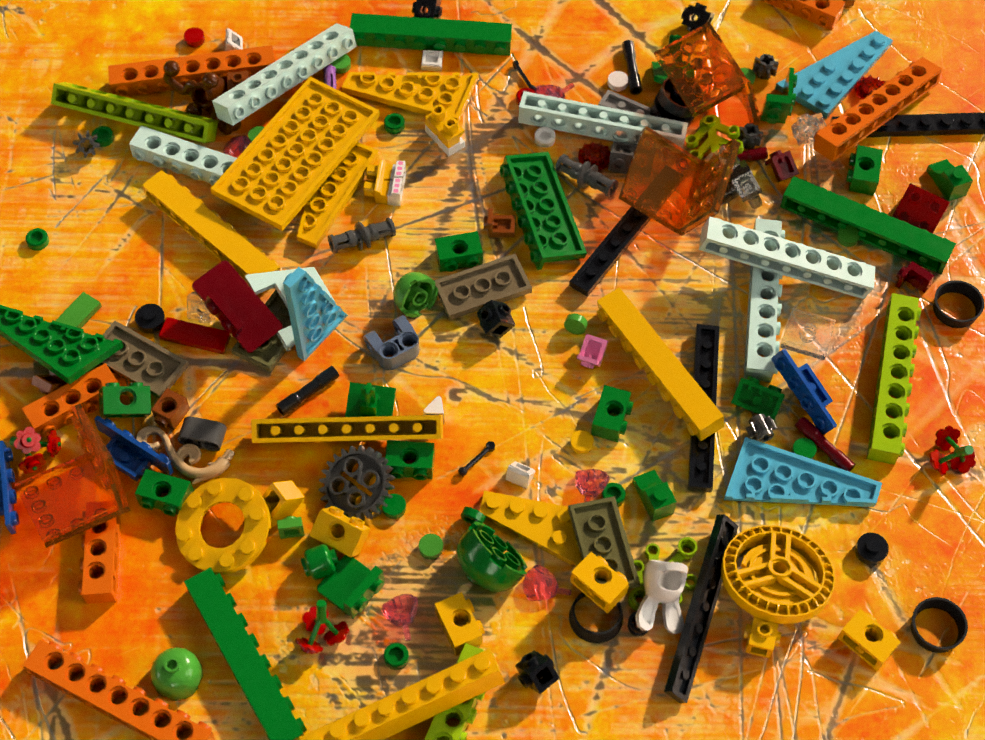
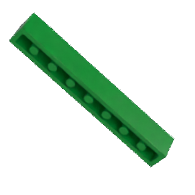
[350,13,512,56]
[780,176,956,275]
[184,567,307,740]

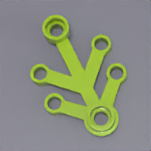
[685,115,744,180]
[628,537,698,611]

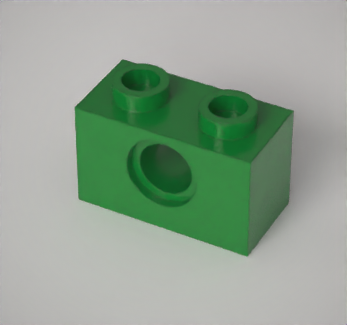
[846,145,883,196]
[435,231,483,272]
[99,382,151,418]
[591,385,634,442]
[385,440,435,480]
[135,469,194,516]

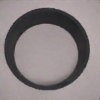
[933,280,984,328]
[569,592,623,643]
[911,597,968,653]

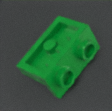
[731,376,785,421]

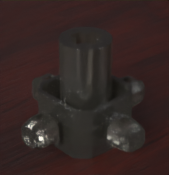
[709,153,762,209]

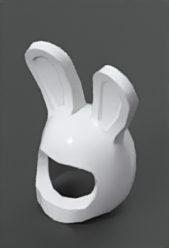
[636,560,688,634]

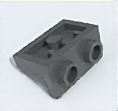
[608,141,655,178]

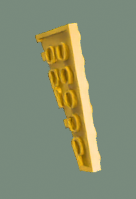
[342,72,479,124]
[297,142,379,249]
[480,490,625,566]

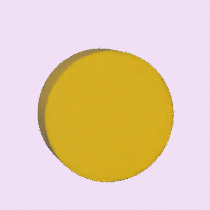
[570,430,594,454]

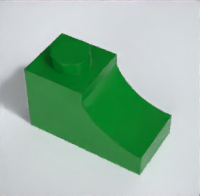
[927,159,973,201]
[632,470,677,522]

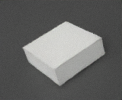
[421,50,443,71]

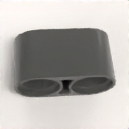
[178,416,227,451]

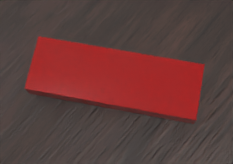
[159,317,231,355]

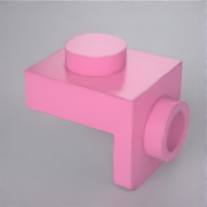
[577,334,609,369]

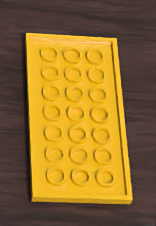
[210,77,380,231]

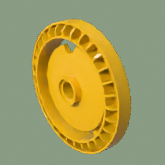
[721,525,835,624]

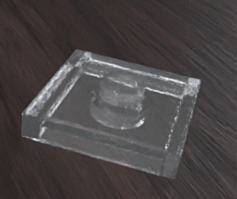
[780,307,836,360]

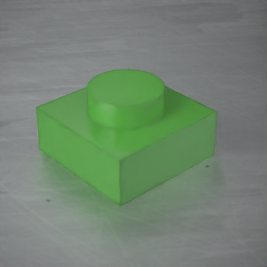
[277,516,305,539]

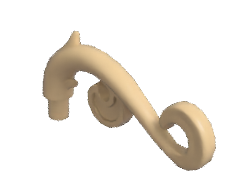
[136,426,235,485]

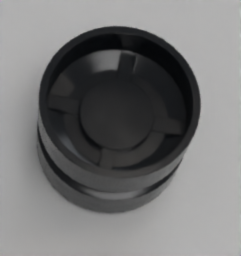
[650,75,704,129]

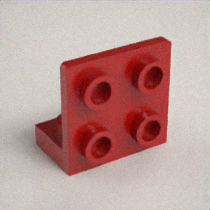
[892,183,950,234]

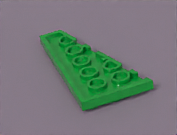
[0,305,123,385]

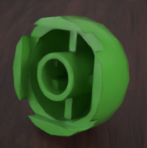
[393,272,438,318]
[150,647,203,701]

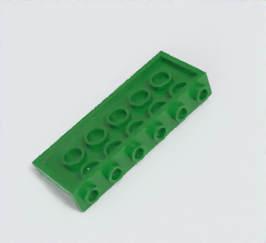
[500,152,587,270]

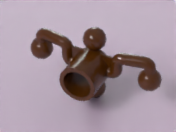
[163,60,241,135]

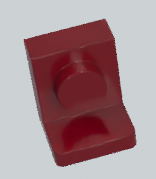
[764,150,799,183]
[896,261,935,293]

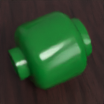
[301,544,339,580]

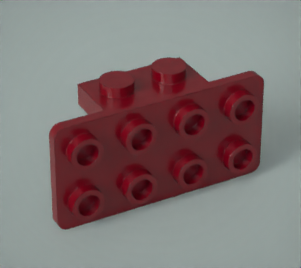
[192,260,282,353]

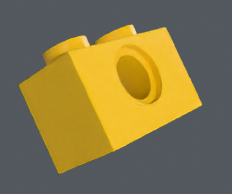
[309,506,371,557]
[570,552,629,614]
[434,592,485,656]
[837,609,901,671]

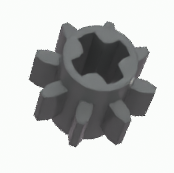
[752,54,779,80]
[736,123,763,149]
[73,130,100,158]
[746,414,777,443]

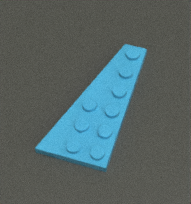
[775,31,893,119]
[283,267,348,361]
[724,437,882,507]

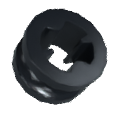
[627,611,649,636]

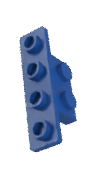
[771,349,837,435]
[94,415,173,482]
[0,440,19,535]

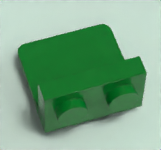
[760,68,797,124]
[317,555,385,619]

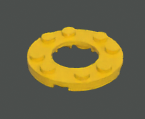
[175,478,271,574]

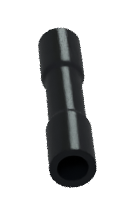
[622,40,642,95]
[276,366,339,416]

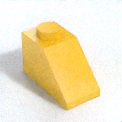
[263,480,305,529]

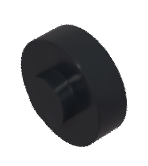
[135,304,166,333]
[855,533,889,566]

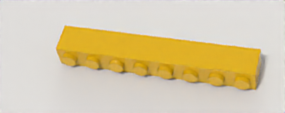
[142,170,281,296]
[596,287,724,441]
[251,415,443,443]
[299,648,506,740]

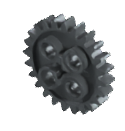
[319,445,395,521]

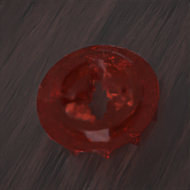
[855,75,885,99]
[578,141,611,170]

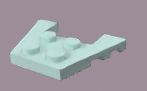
[244,267,335,351]

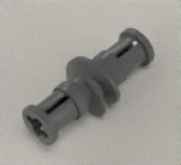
[555,154,618,198]
[328,218,396,254]

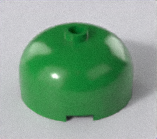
[457,522,527,592]

